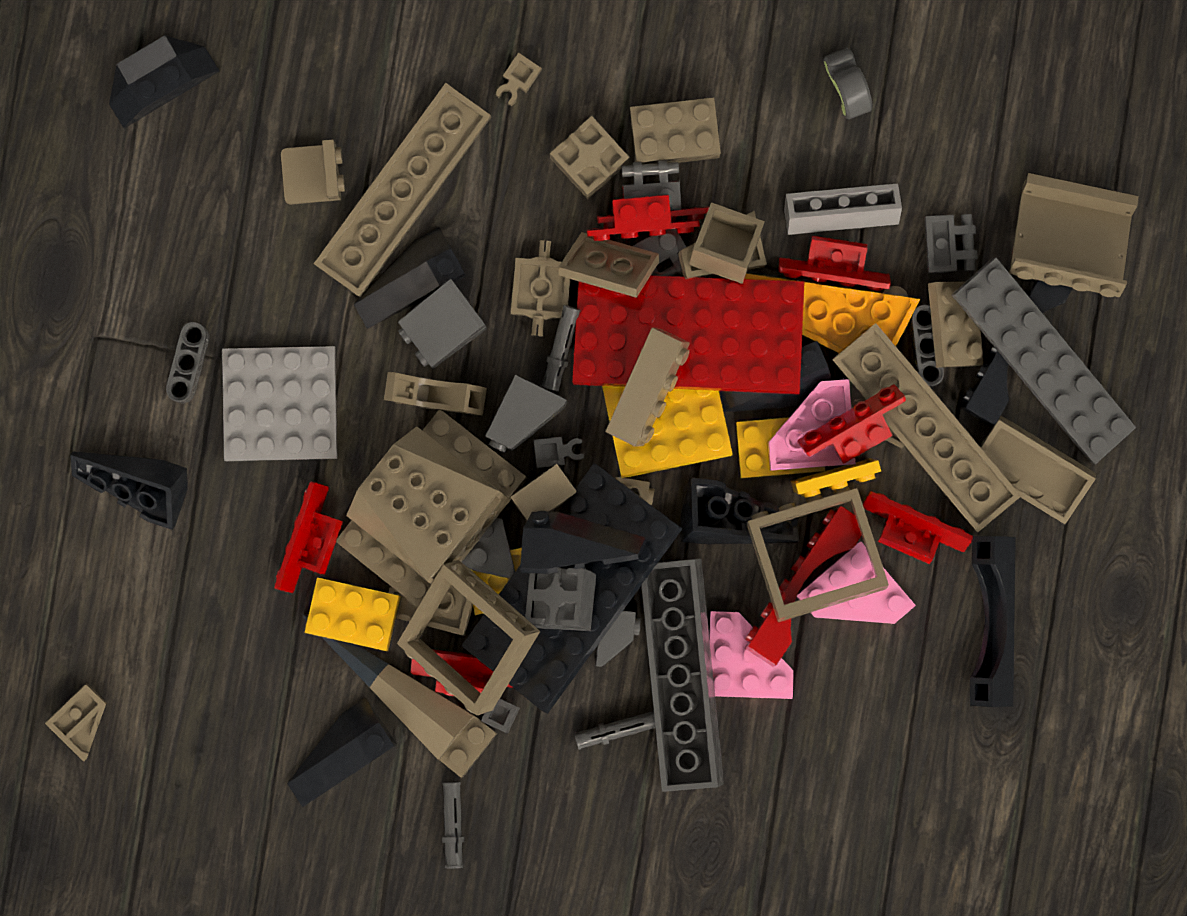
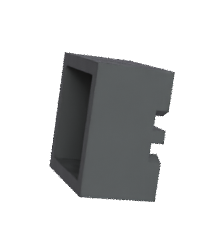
[525,567,596,631]

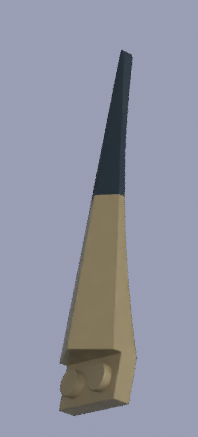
[302,614,498,778]

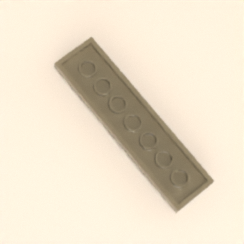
[314,83,491,297]
[832,323,1021,532]

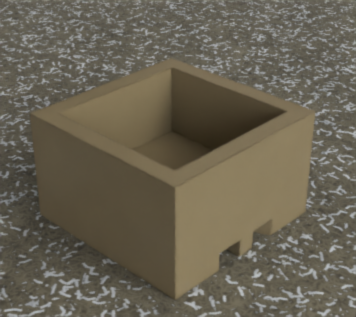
[550,116,629,199]
[689,202,765,284]
[511,464,577,520]

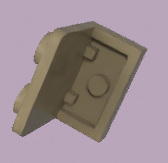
[281,140,345,205]

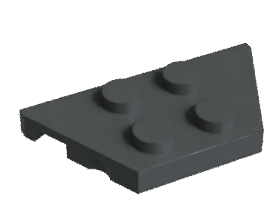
[462,518,515,579]

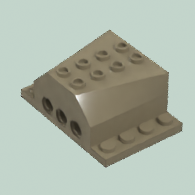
[336,410,528,607]

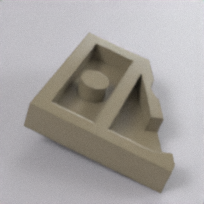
[45,682,107,761]

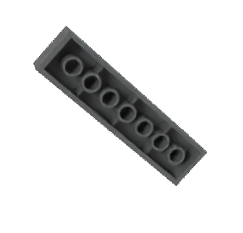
[642,559,724,792]

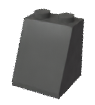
[398,279,487,369]
[485,375,567,453]

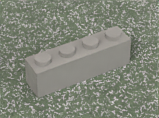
[784,184,902,235]

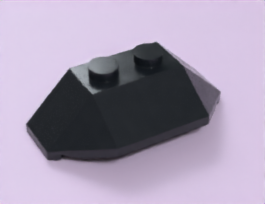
[109,35,220,129]

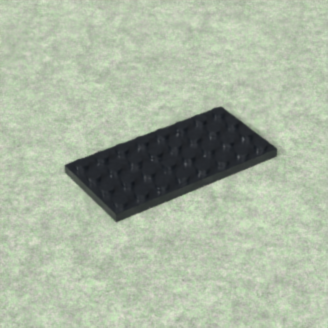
[462,463,682,714]

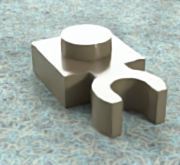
[496,53,542,106]

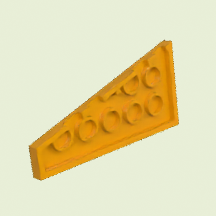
[744,273,920,353]

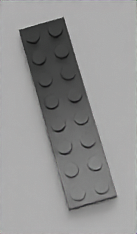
[952,258,1136,465]

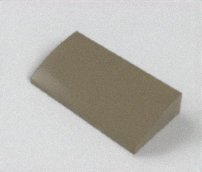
[980,415,1096,524]

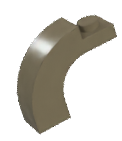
[384,372,487,416]

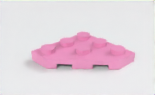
[768,379,856,471]
[796,541,916,624]
[709,611,793,699]

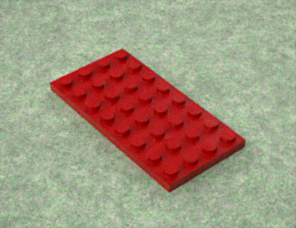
[572,276,805,394]

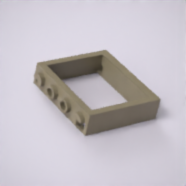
[747,487,889,622]
[397,560,540,716]

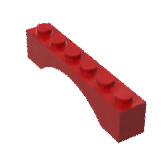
[745,506,862,667]

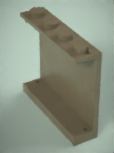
[1009,173,1139,297]

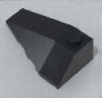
[719,341,832,412]

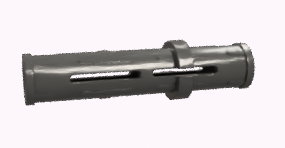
[542,305,581,391]
[574,710,656,750]
[442,782,465,869]

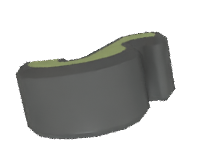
[824,48,873,119]

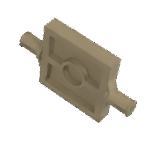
[511,240,570,337]

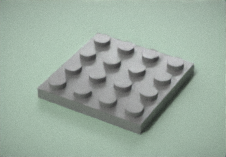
[222,346,338,461]

